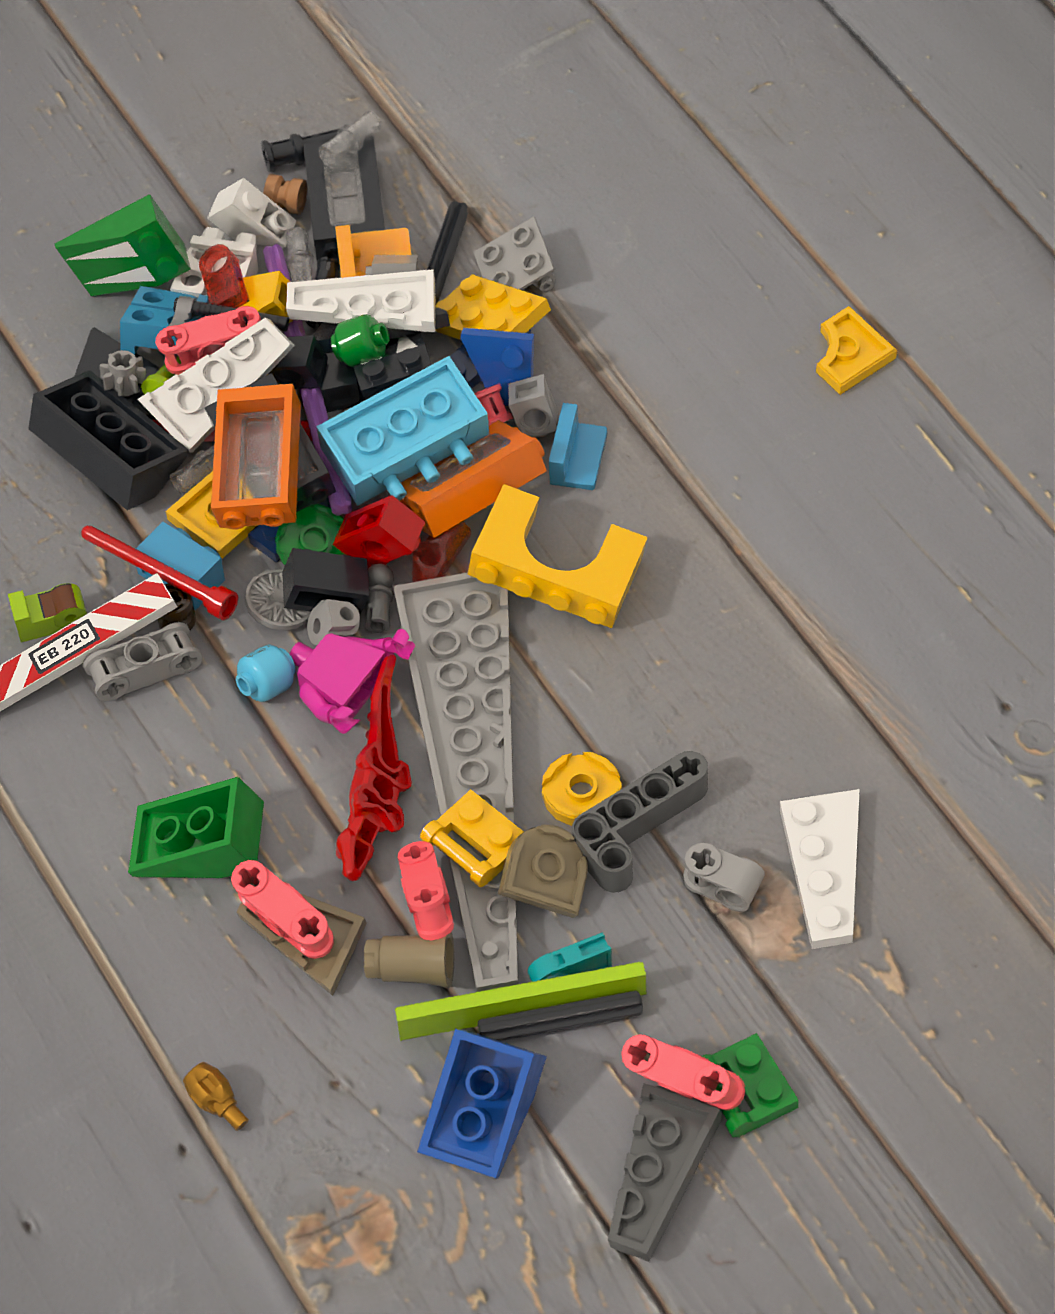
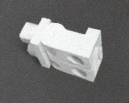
[170,227,259,308]

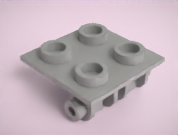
[474,216,555,291]

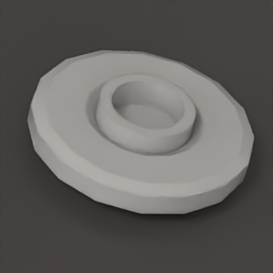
[245,569,311,631]

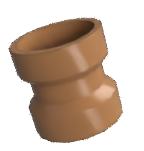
[263,174,308,215]

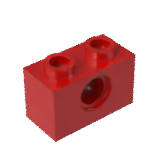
[333,495,425,568]

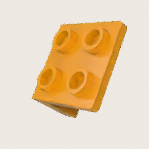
[335,225,411,278]

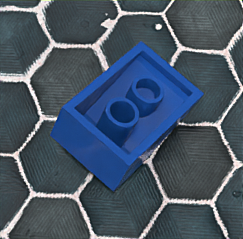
[417,1029,547,1178]

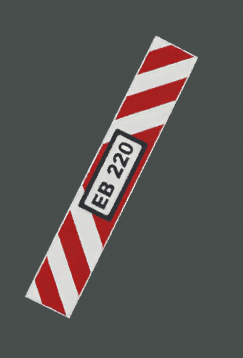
[0,573,177,711]

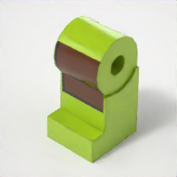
[8,583,87,643]

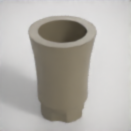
[364,932,454,988]

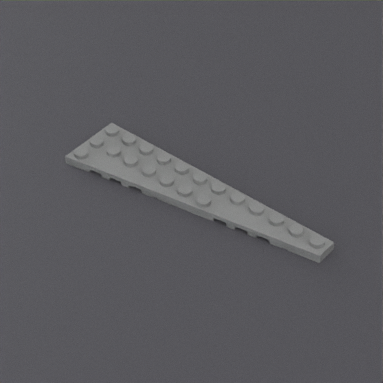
[393,572,518,992]

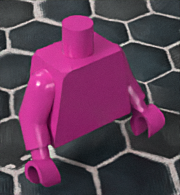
[289,629,415,734]

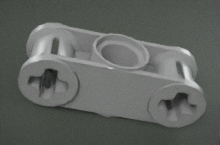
[83,622,203,701]

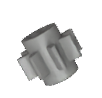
[100,350,146,396]

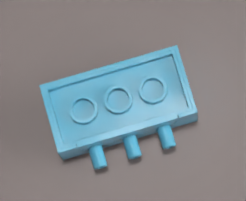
[316,356,489,506]

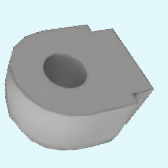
[307,599,360,645]

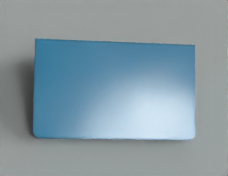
[549,403,607,490]

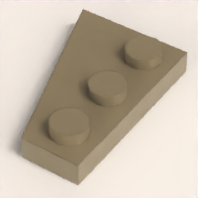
[237,883,367,996]

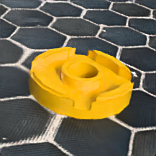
[542,752,622,826]

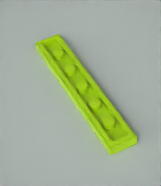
[395,962,647,1041]

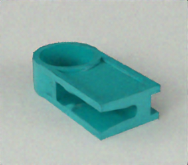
[527,932,612,982]

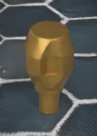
[183,1062,249,1131]

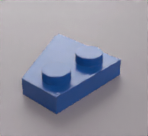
[461,328,534,406]

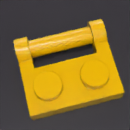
[420,789,524,888]

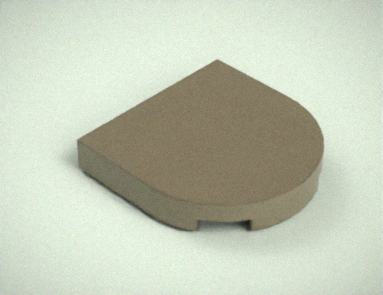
[498,825,588,918]

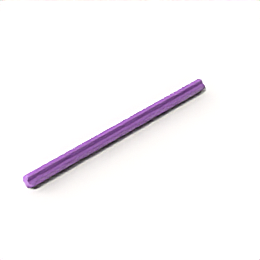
[263,244,352,516]

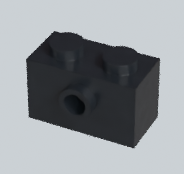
[282,548,369,614]

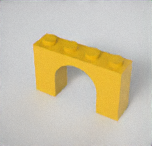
[467,484,648,628]

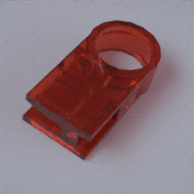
[199,244,250,308]

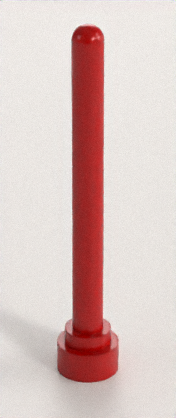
[81,525,238,621]

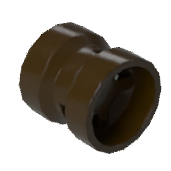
[157,583,196,636]

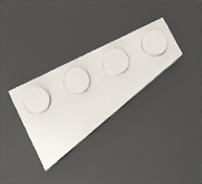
[286,269,436,332]
[138,318,295,453]

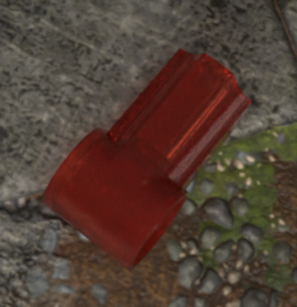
[412,521,471,582]

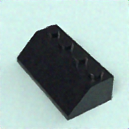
[28,370,189,511]

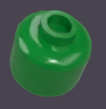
[331,314,389,368]

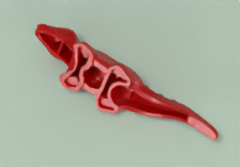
[335,655,412,882]

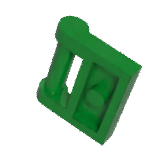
[702,1033,799,1138]

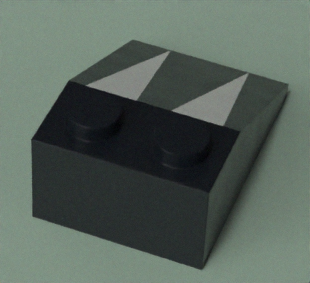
[353,333,432,401]

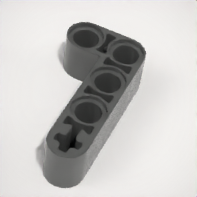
[572,751,708,892]

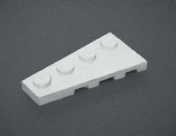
[780,789,860,949]

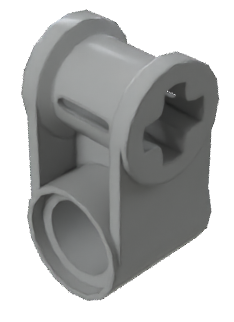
[683,843,765,912]

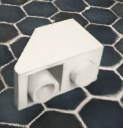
[207,178,297,248]

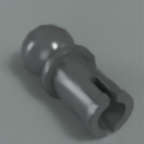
[365,563,394,633]

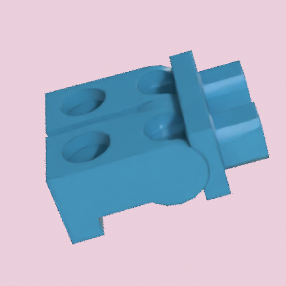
[120,286,210,355]

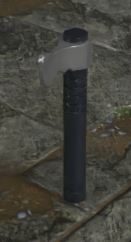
[168,295,289,332]

